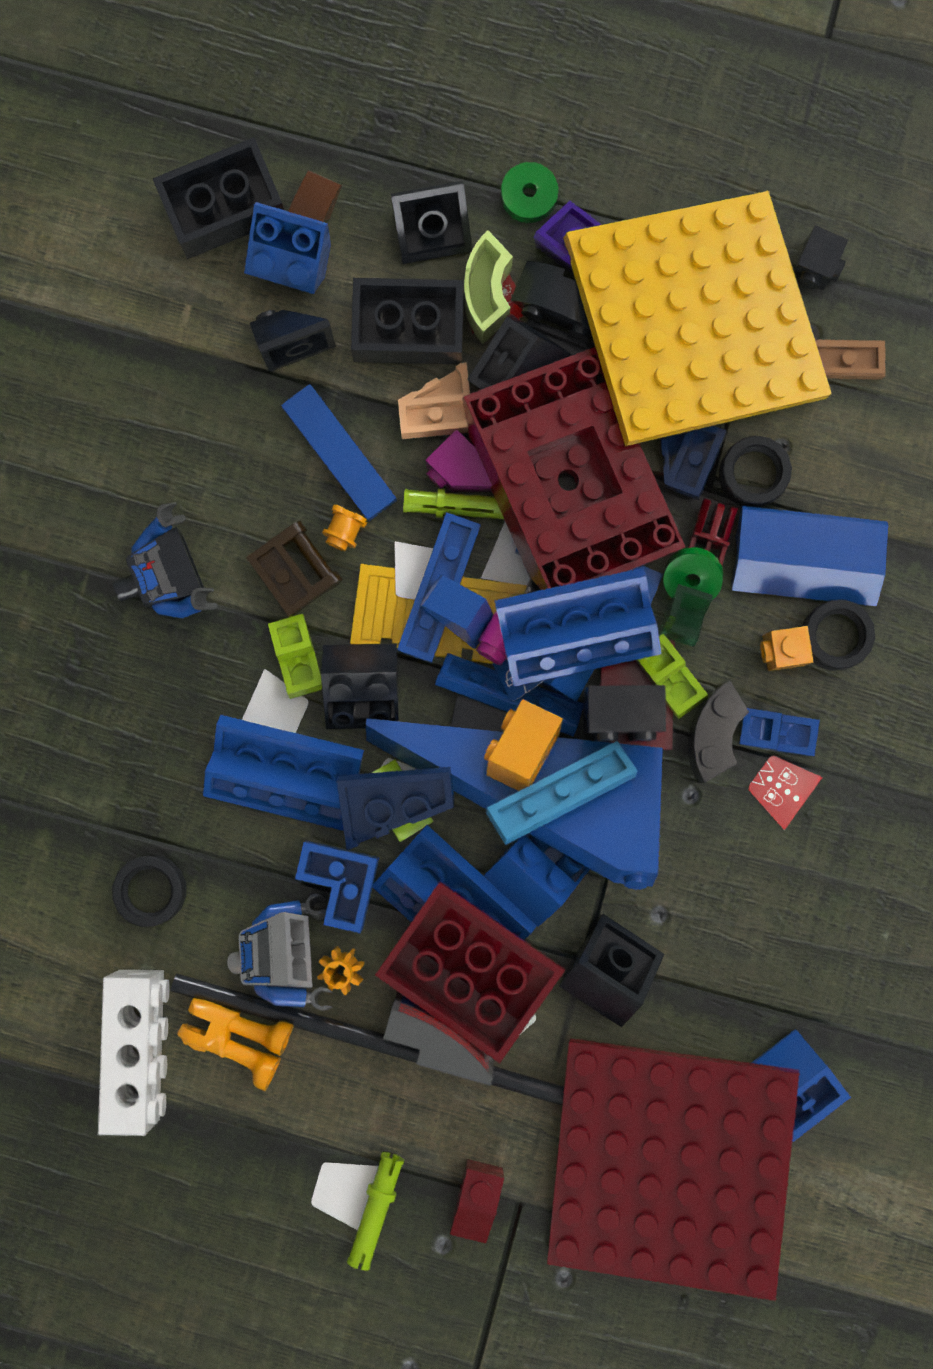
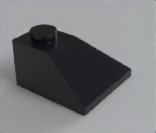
[249,310,336,373]

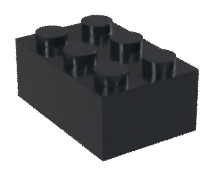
[152,137,284,259]
[351,278,463,364]

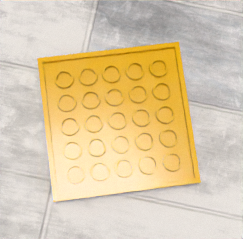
[563,191,832,446]

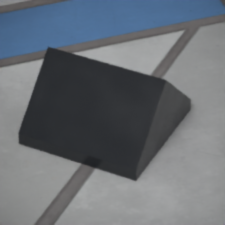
[391,180,473,264]

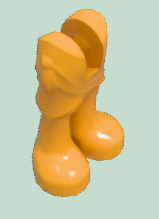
[177,998,293,1091]

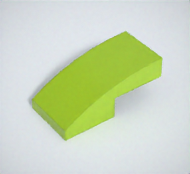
[268,614,322,699]
[636,633,708,719]

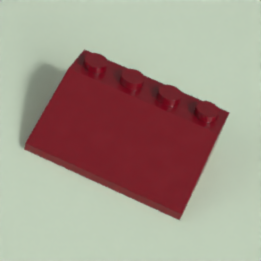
[375,882,565,1064]

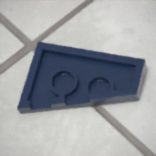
[337,767,455,850]

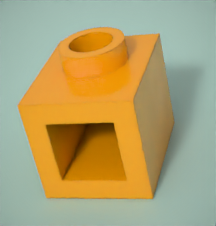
[760,626,813,671]

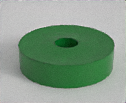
[501,162,558,223]
[663,547,723,606]

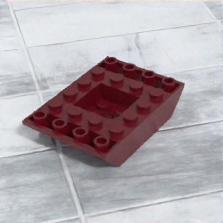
[462,347,686,590]

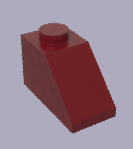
[450,1159,504,1243]

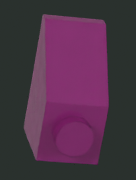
[426,429,492,492]

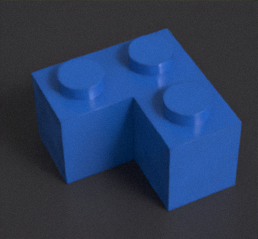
[295,841,380,933]

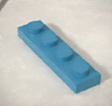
[486,741,638,845]

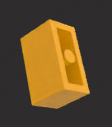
[484,699,563,791]

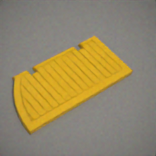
[350,564,527,664]

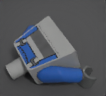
[227,894,333,1011]

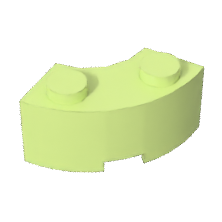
[464,230,513,344]

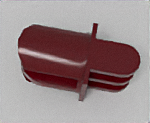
[687,498,738,565]

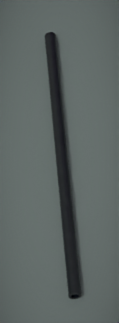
[171,974,564,1106]

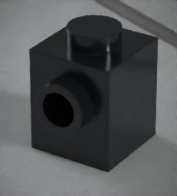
[793,225,848,290]

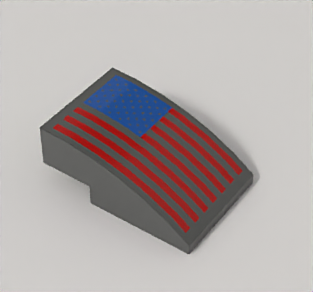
[383,991,494,1086]

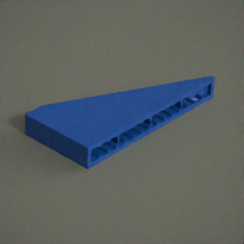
[366,718,663,890]

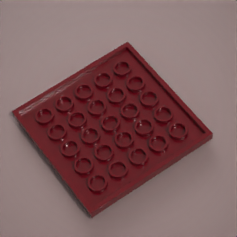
[547,1038,799,1301]

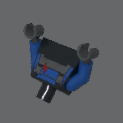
[113,502,217,619]

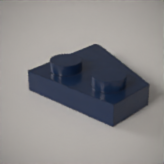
[661,426,726,500]

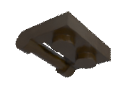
[246,521,343,617]

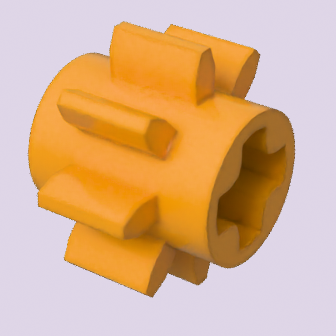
[317,946,365,995]

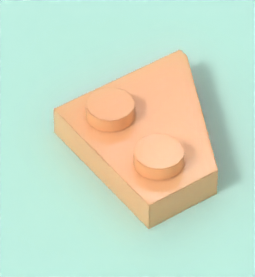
[398,362,470,439]

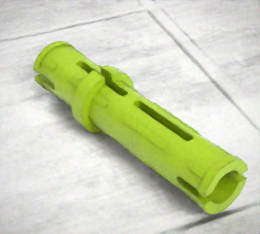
[403,489,504,519]
[347,1152,404,1271]

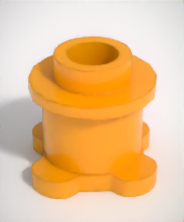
[322,504,367,552]

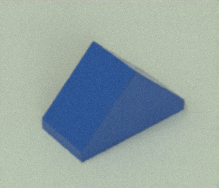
[420,575,493,649]

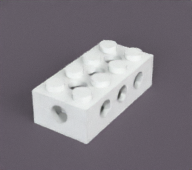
[98,970,170,1136]

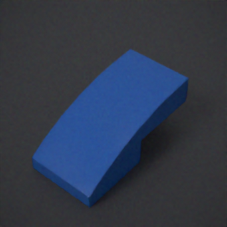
[740,708,820,757]

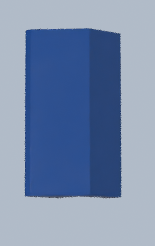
[731,506,888,606]
[495,568,662,687]
[203,715,364,831]
[373,825,537,940]

